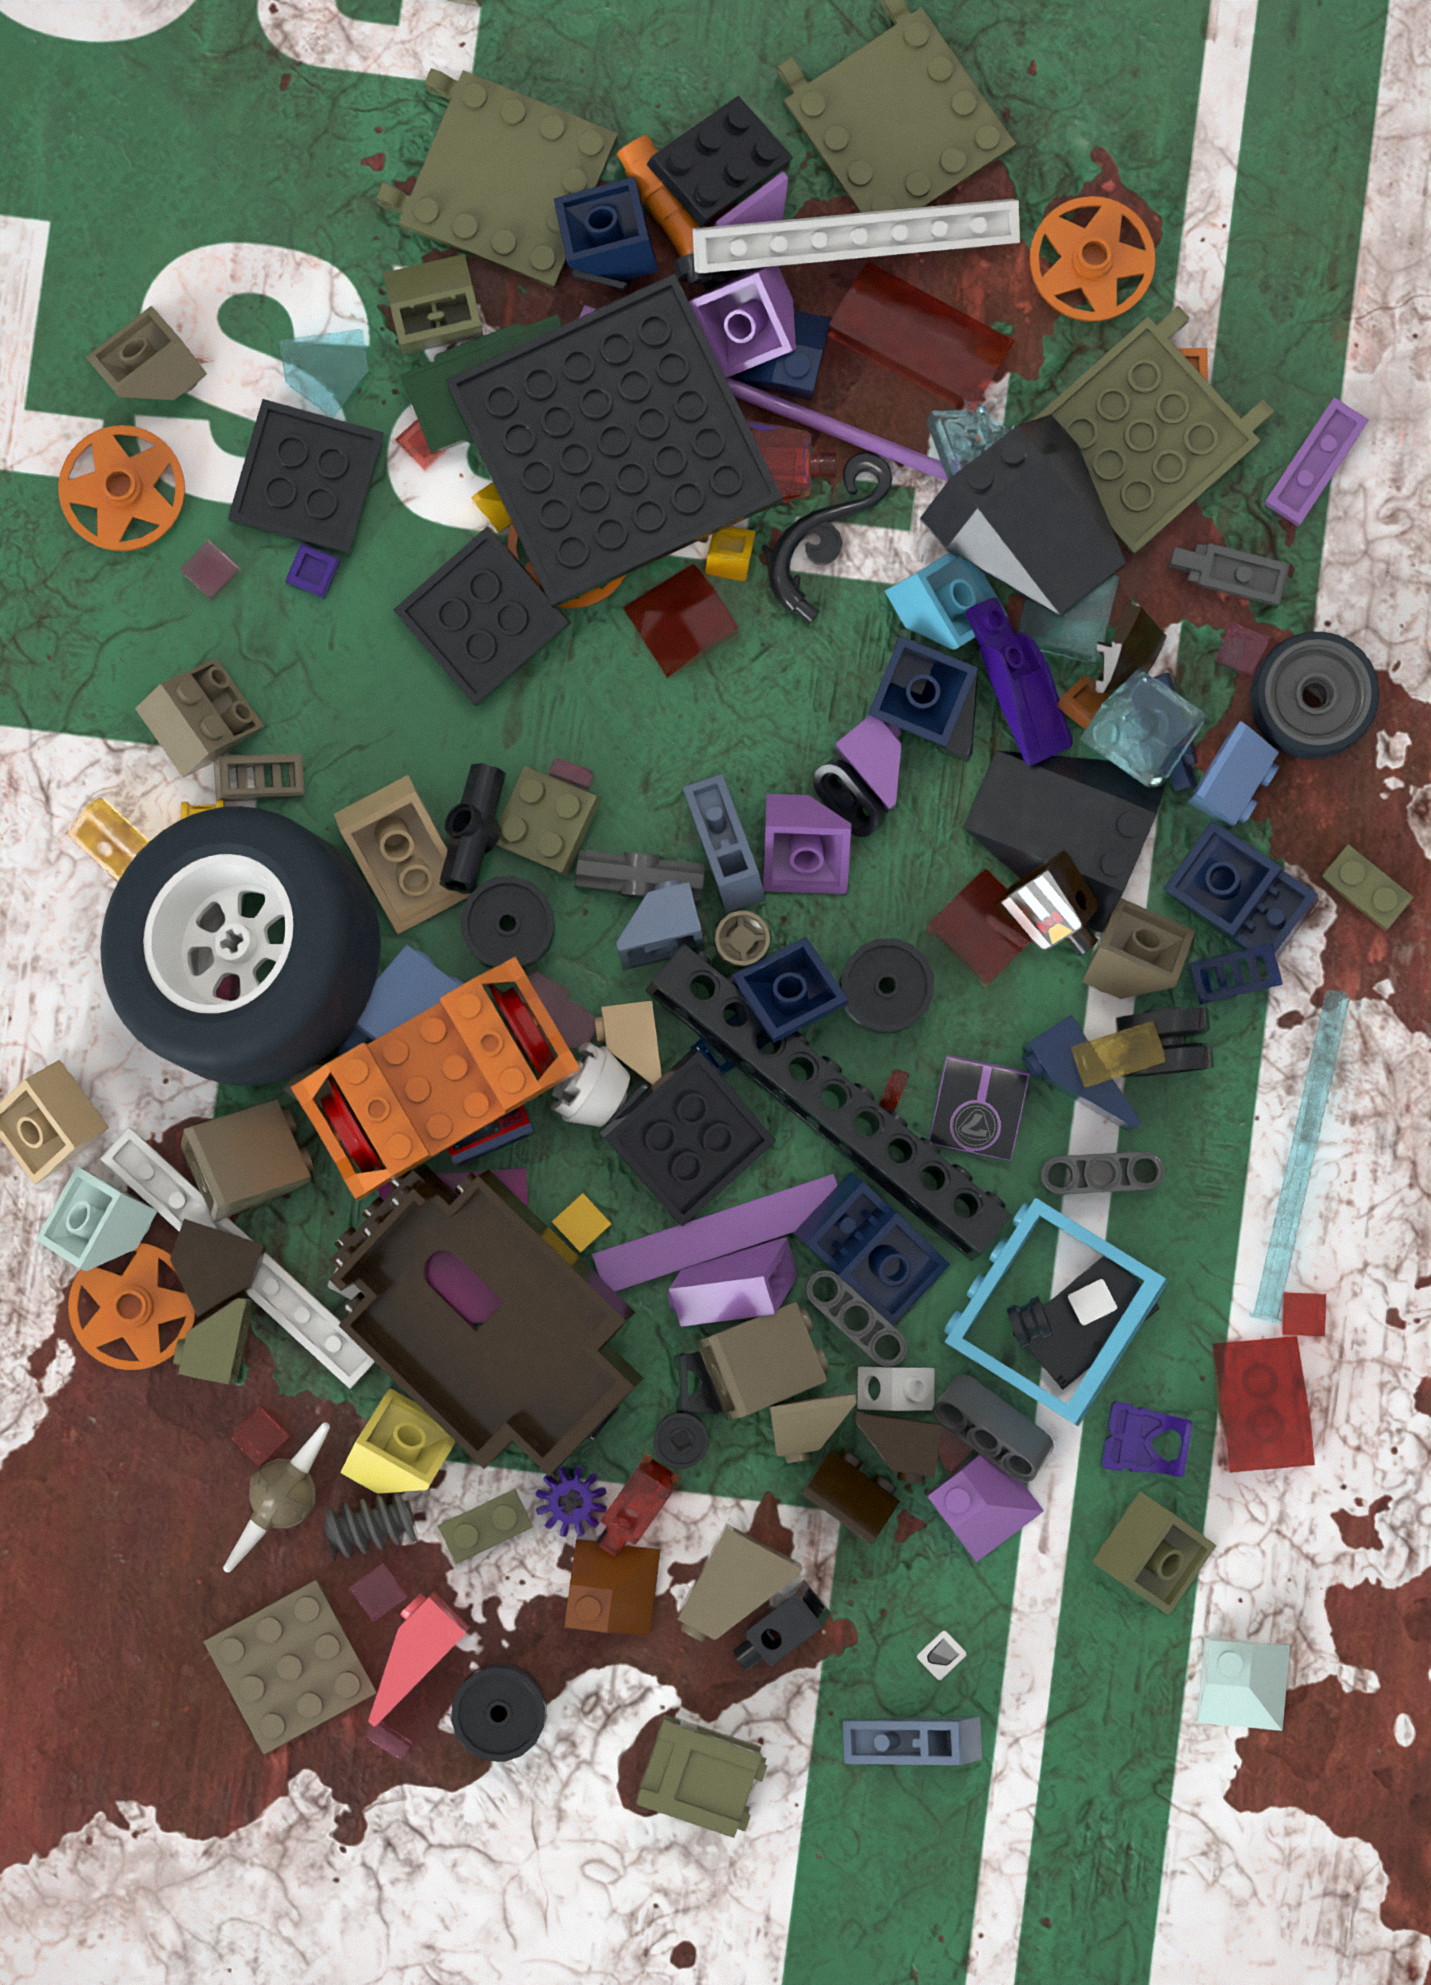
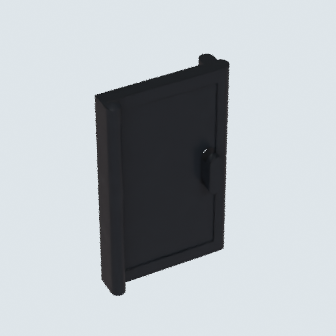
[1013,1256,1160,1390]

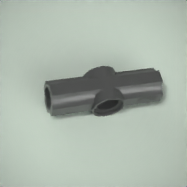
[575,850,705,901]

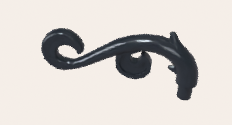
[762,452,893,624]

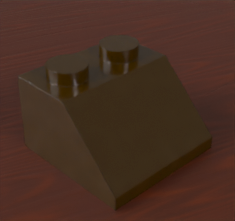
[853,1411,942,1484]
[800,1448,900,1545]

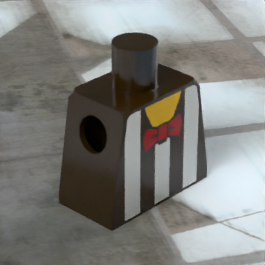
[994,850,1099,956]

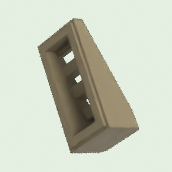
[214,754,305,802]

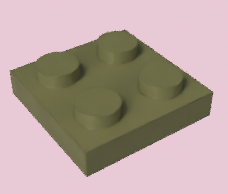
[495,766,602,876]

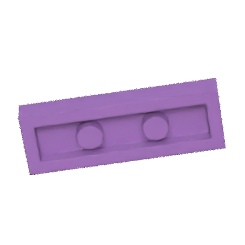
[1264,397,1369,527]

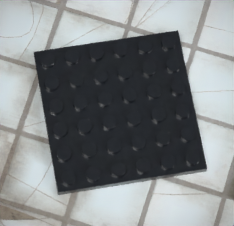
[445,274,783,609]

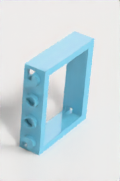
[944,1198,1168,1426]

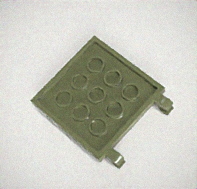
[777,0,1016,213]
[376,68,618,290]
[1031,306,1275,555]

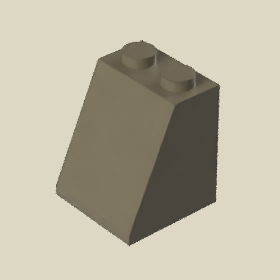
[181,1099,314,1223]
[696,1302,829,1420]
[677,1523,803,1642]

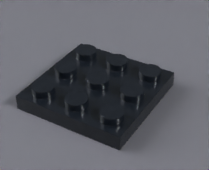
[228,399,385,555]
[393,526,571,706]
[600,1047,776,1227]

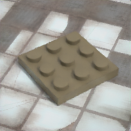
[203,1579,378,1755]

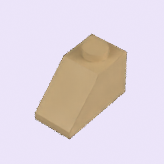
[594,1001,662,1085]

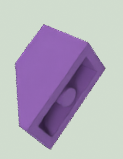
[834,716,902,813]

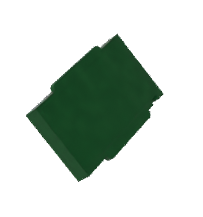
[400,314,562,455]

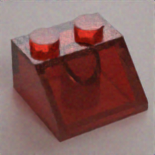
[926,868,1031,987]

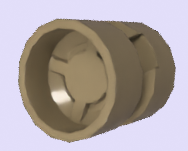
[715,911,770,969]

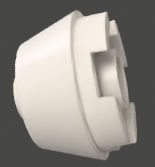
[551,1042,630,1127]

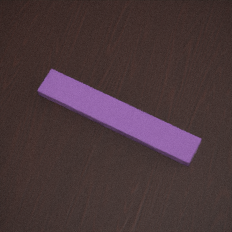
[592,1174,837,1292]

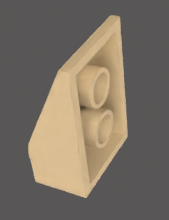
[334,775,471,935]

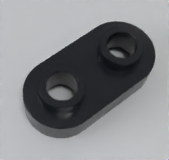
[673,252,734,290]
[813,759,885,837]

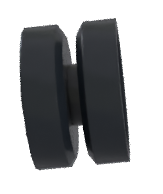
[461,876,555,970]
[839,939,934,1034]
[1115,1007,1214,1078]
[451,1662,547,1762]

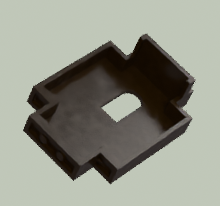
[329,1163,644,1476]

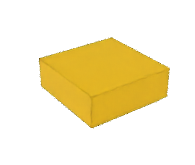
[552,1193,611,1253]

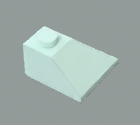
[36,1166,157,1271]
[1197,1636,1290,1731]

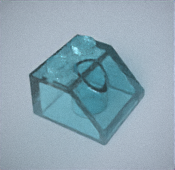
[1017,575,1120,664]
[1080,668,1208,787]

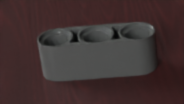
[1039,1151,1165,1195]
[805,1270,907,1367]
[932,1374,1054,1482]

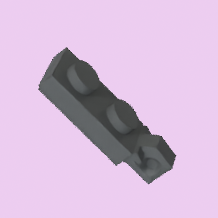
[1168,543,1290,607]

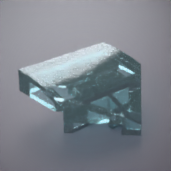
[279,328,369,418]
[926,403,1016,480]

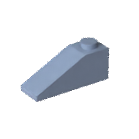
[683,774,766,913]
[843,1716,982,1765]

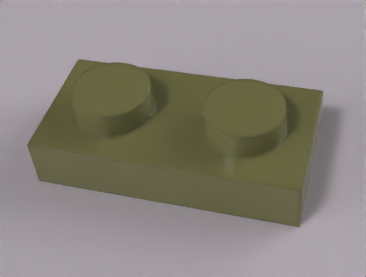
[1320,844,1414,931]
[438,1488,534,1564]

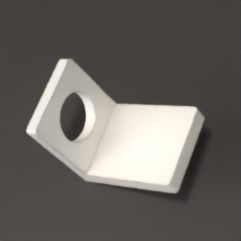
[857,1367,935,1411]

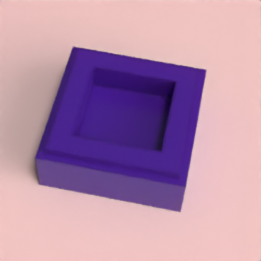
[285,543,341,599]

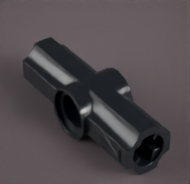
[439,763,506,894]

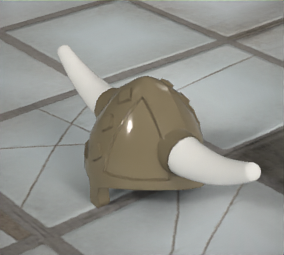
[223,1422,330,1572]

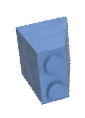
[338,945,464,1055]

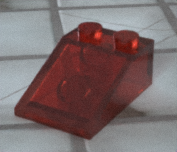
[1212,1336,1315,1473]

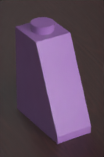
[668,1238,798,1327]

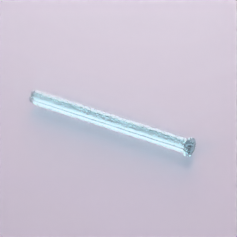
[1248,990,1350,1324]

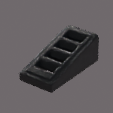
[937,673,978,762]

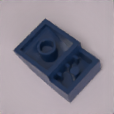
[1163,821,1319,969]
[793,1172,950,1326]

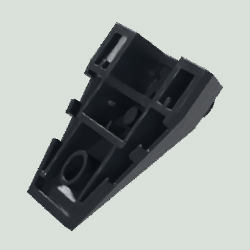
[920,414,1126,617]
[963,750,1167,934]

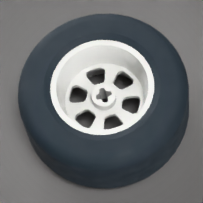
[100,806,381,1085]

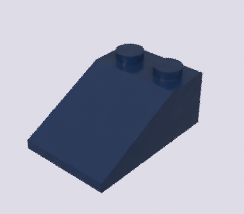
[1021,1015,1141,1131]

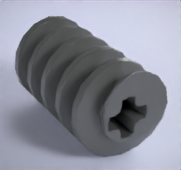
[325,1492,418,1561]

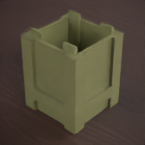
[636,1713,768,1838]

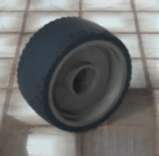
[1250,632,1379,760]

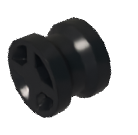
[1006,1296,1053,1347]

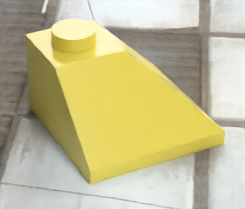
[340,1388,456,1494]

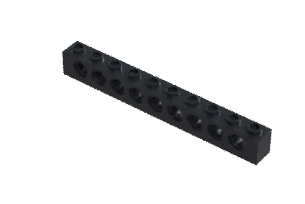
[645,944,1012,1261]

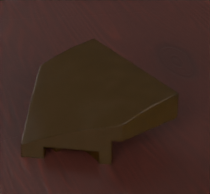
[1096,603,1167,694]
[170,1219,266,1318]

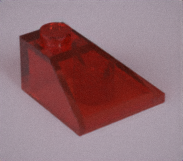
[623,563,739,679]

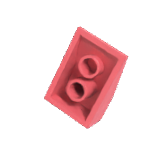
[368,1592,470,1727]

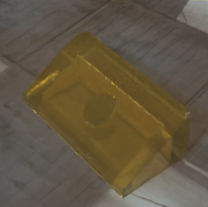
[65,798,149,883]
[1071,1021,1167,1088]

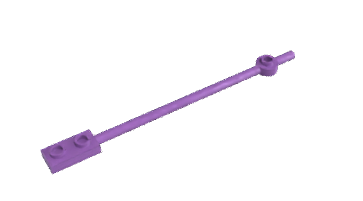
[579,305,961,482]

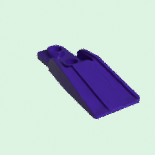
[965,597,1073,766]

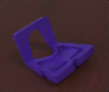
[1101,1401,1193,1477]

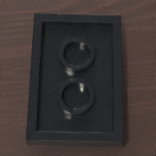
[646,95,793,228]

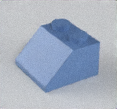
[1187,721,1279,829]

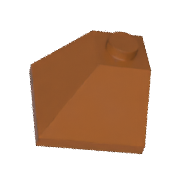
[564,1539,661,1635]

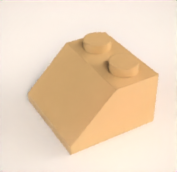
[0,1059,109,1185]

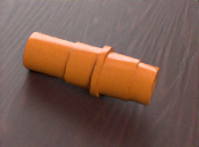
[616,134,705,257]

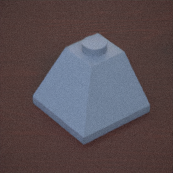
[616,880,705,971]

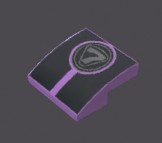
[928,1055,1030,1161]

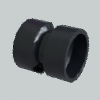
[653,1412,709,1469]

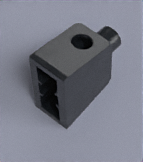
[733,1579,831,1671]

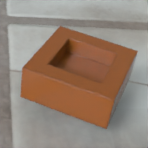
[1057,674,1118,733]

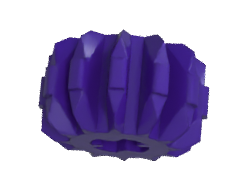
[536,1465,607,1537]

